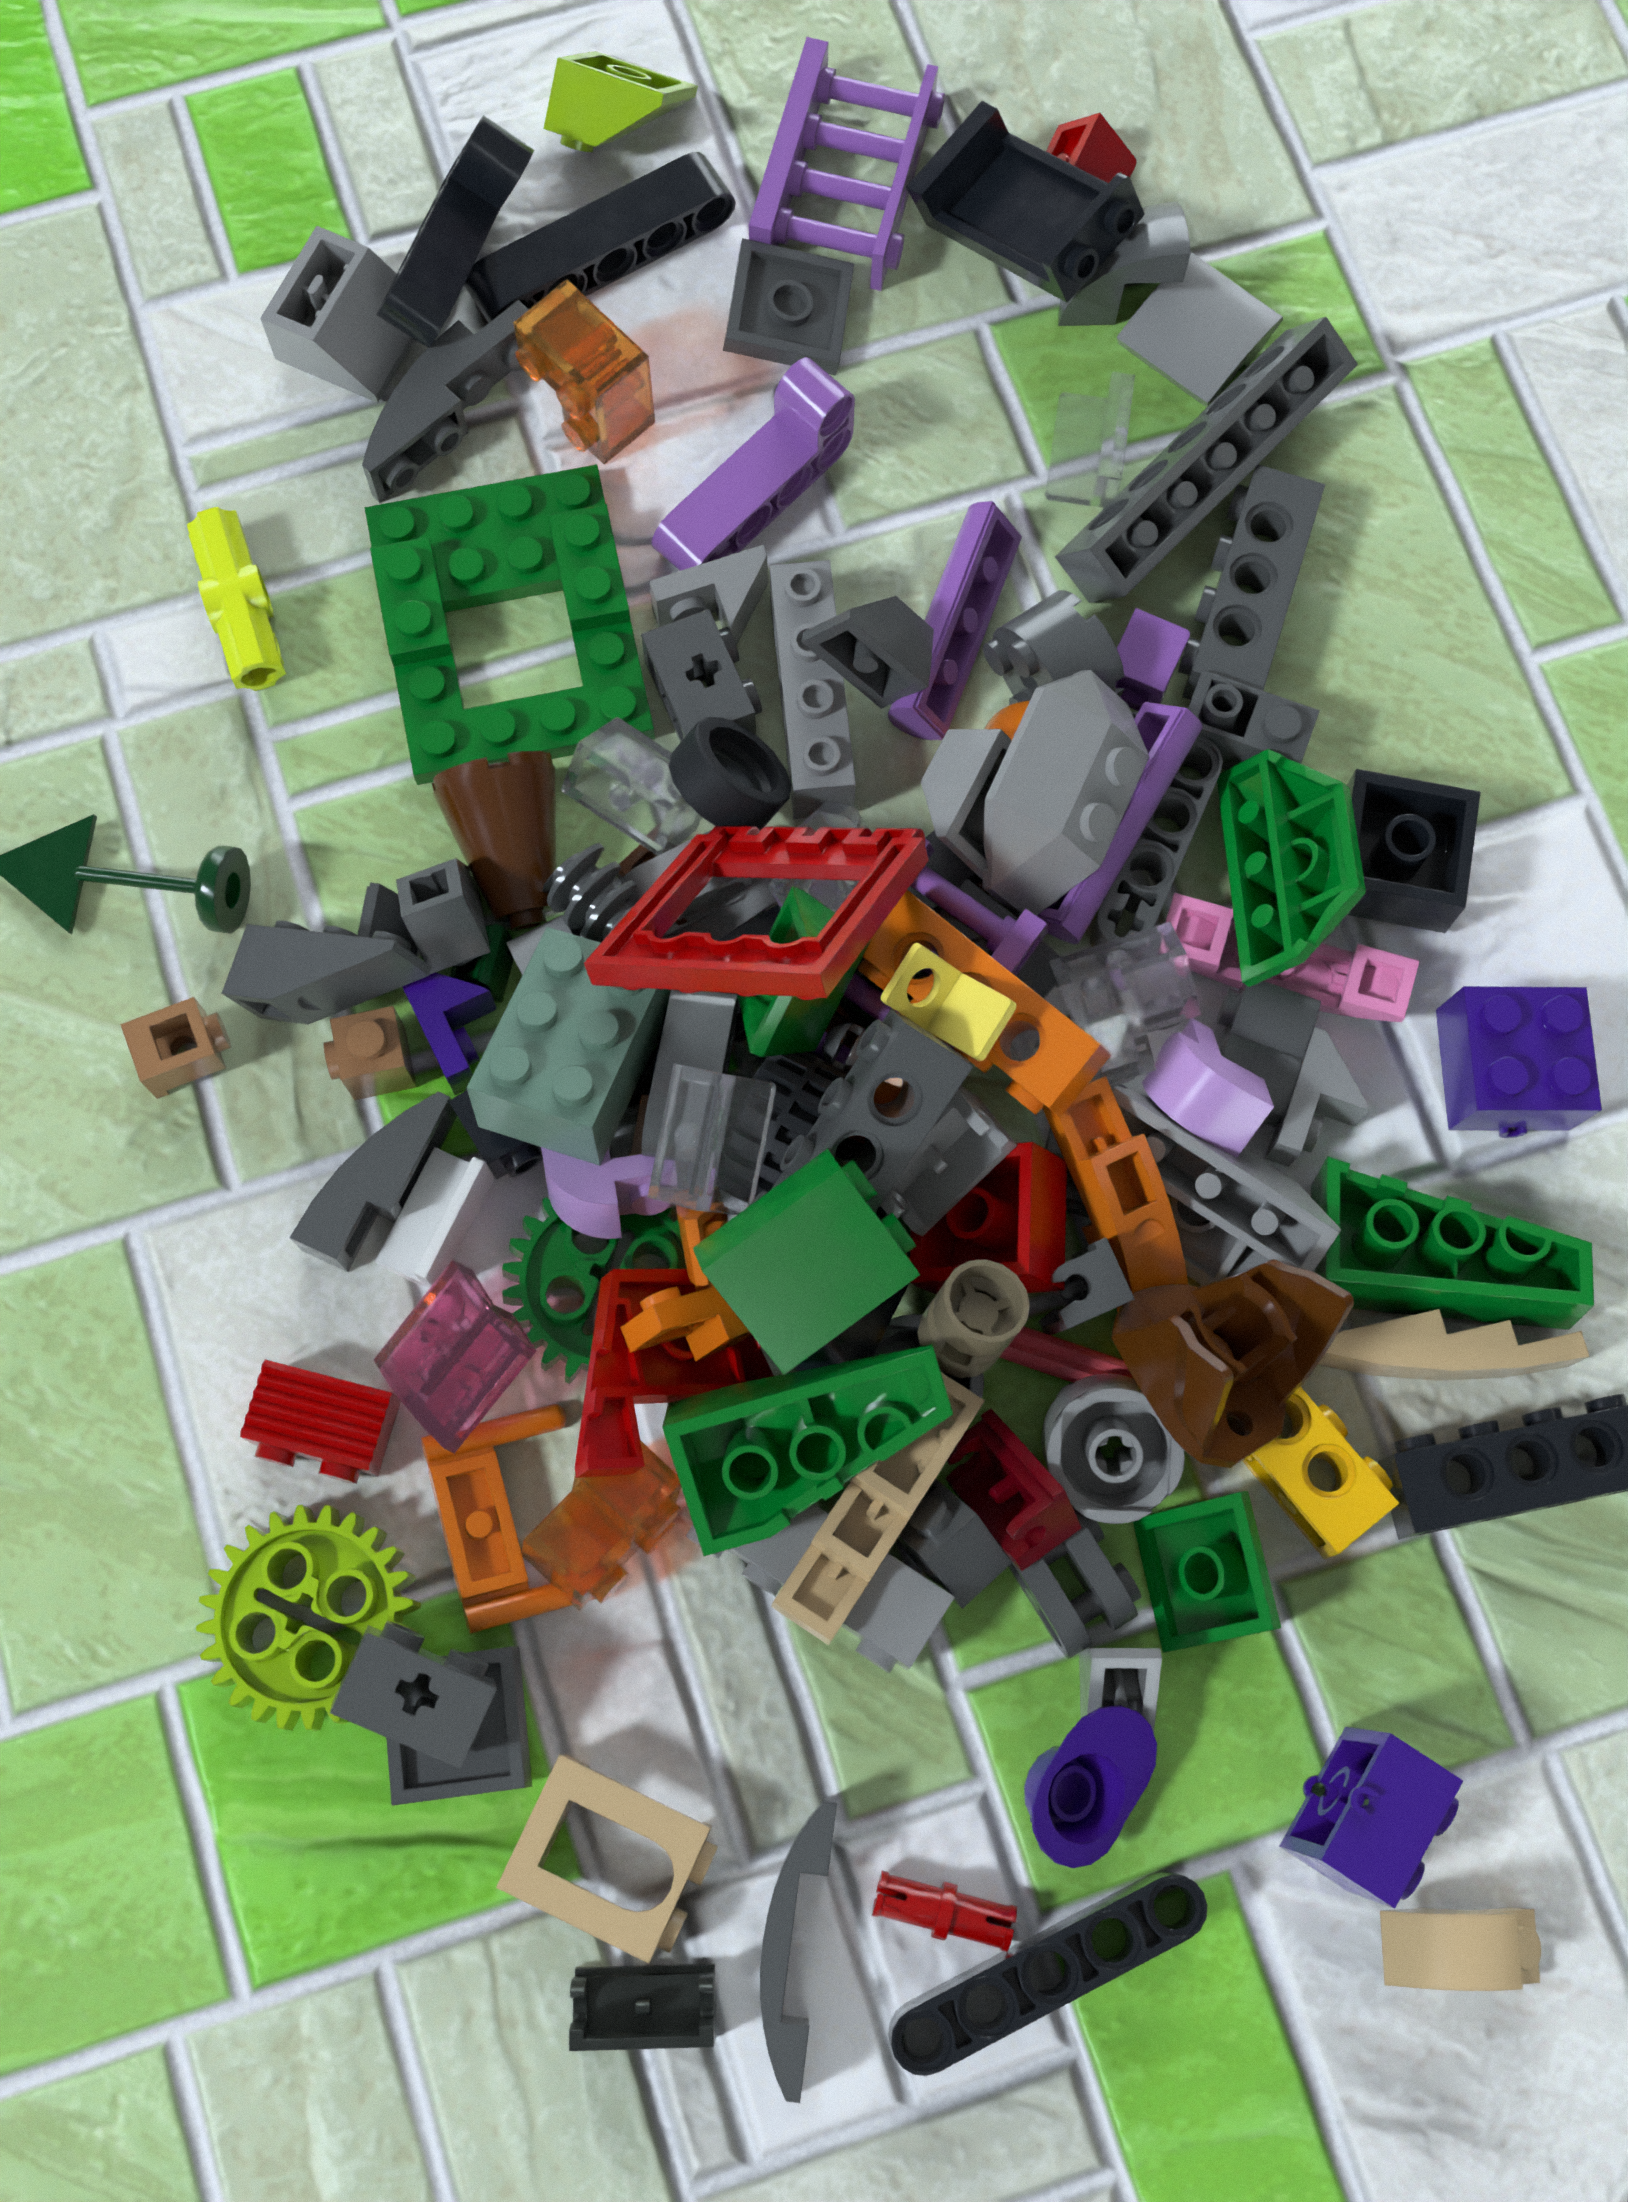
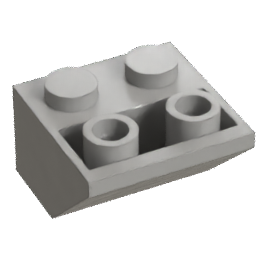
[260,226,415,403]

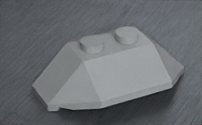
[982,670,1149,917]
[1112,1085,1341,1285]

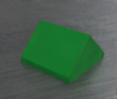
[738,886,872,1057]
[1133,1491,1281,1653]

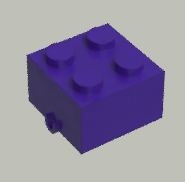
[1436,986,1602,1138]
[1279,1727,1463,1909]

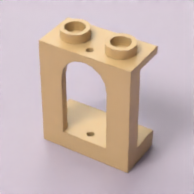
[496,1754,718,1964]

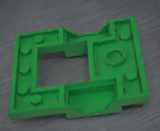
[364,464,655,785]

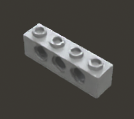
[770,560,856,819]

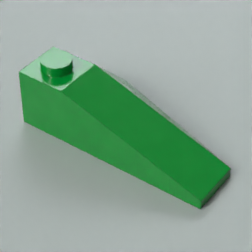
[662,1345,953,1556]

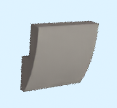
[1116,252,1283,408]

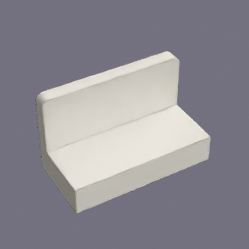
[375,1147,495,1293]

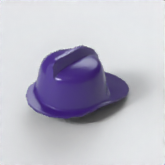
[1024,1705,1157,1868]

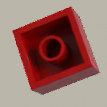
[910,1142,1067,1294]

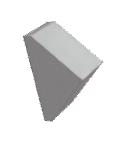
[1079,1648,1162,1733]

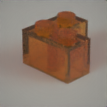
[513,280,655,465]
[522,1440,681,1611]

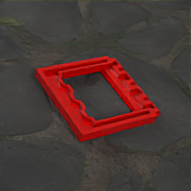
[584,826,929,1000]

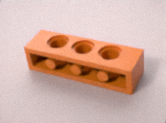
[857,890,1111,1117]

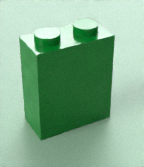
[693,1148,920,1375]

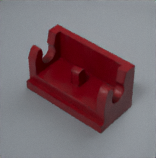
[946,1408,1082,1572]

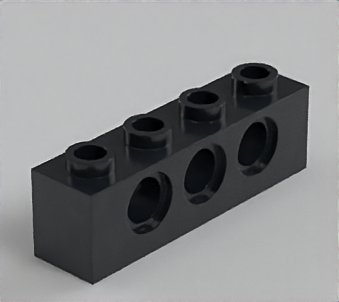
[1378,1394,1628,1540]

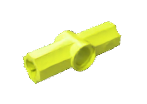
[186,507,286,691]

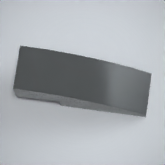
[289,1092,457,1272]

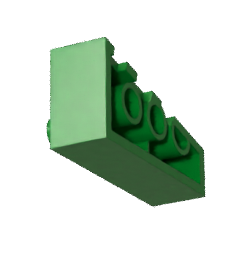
[1311,1156,1594,1330]

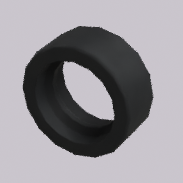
[668,717,791,830]

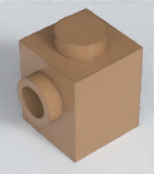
[324,1006,417,1101]

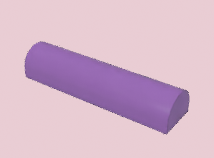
[888,501,1022,740]
[1037,702,1203,944]

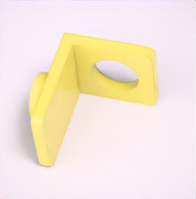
[881,943,1017,1061]

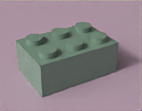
[467,927,671,1166]

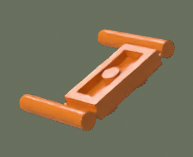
[421,1404,611,1634]

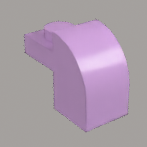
[1142,1018,1274,1157]
[541,1147,682,1239]

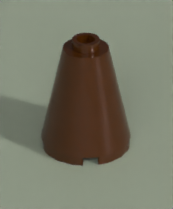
[432,751,556,931]

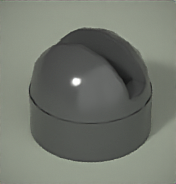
[822,1022,866,1073]

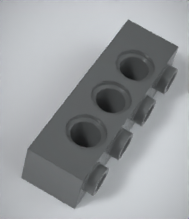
[1178,465,1325,700]
[750,1008,973,1212]

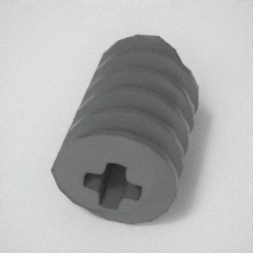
[542,843,637,943]

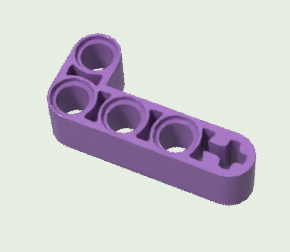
[652,357,855,571]

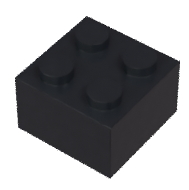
[1347,769,1481,933]

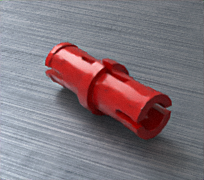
[871,1870,1017,1952]

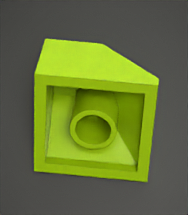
[543,51,698,152]

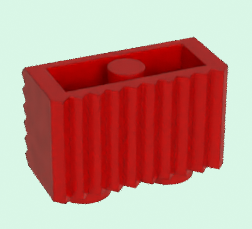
[240,1359,401,1484]

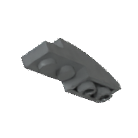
[362,300,540,503]

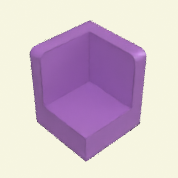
[1115,608,1190,711]

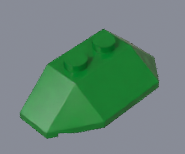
[1217,749,1366,987]

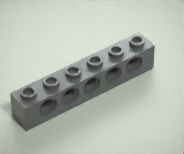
[1055,316,1358,603]

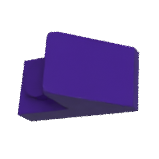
[403,972,497,1095]

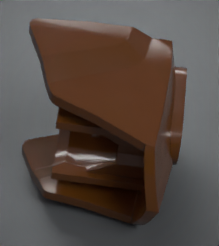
[1111,1259,1354,1468]

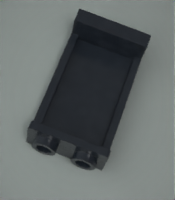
[906,101,1145,303]

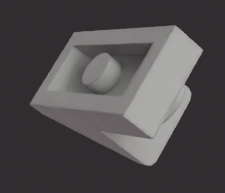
[649,545,768,645]
[1265,1027,1369,1167]

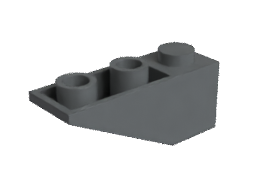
[221,920,432,1025]

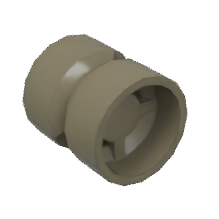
[917,1259,1030,1378]

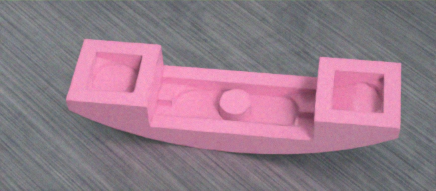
[1156,893,1420,1022]

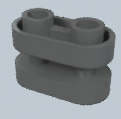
[1002,1506,1142,1659]

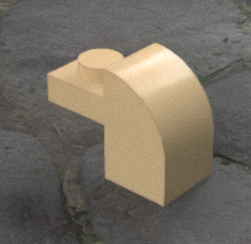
[1380,1908,1541,1991]

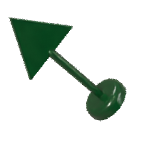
[0,814,251,934]

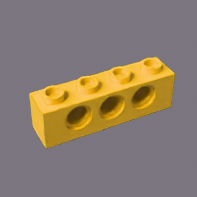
[1242,1383,1399,1559]

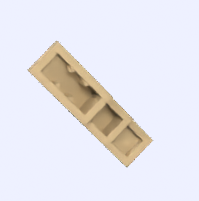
[1318,1309,1590,1381]
[771,1372,985,1646]

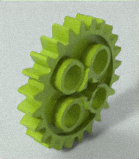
[196,1505,421,1731]

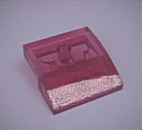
[373,1260,537,1454]

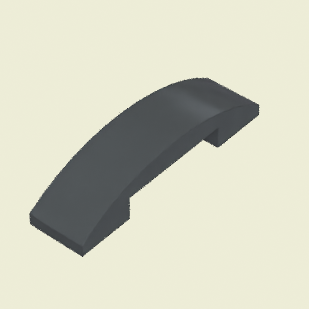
[760,1800,837,2103]

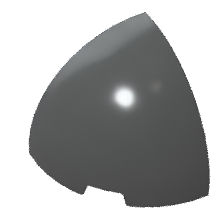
[1058,202,1191,326]

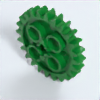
[502,1197,687,1384]

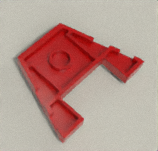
[575,1269,774,1478]

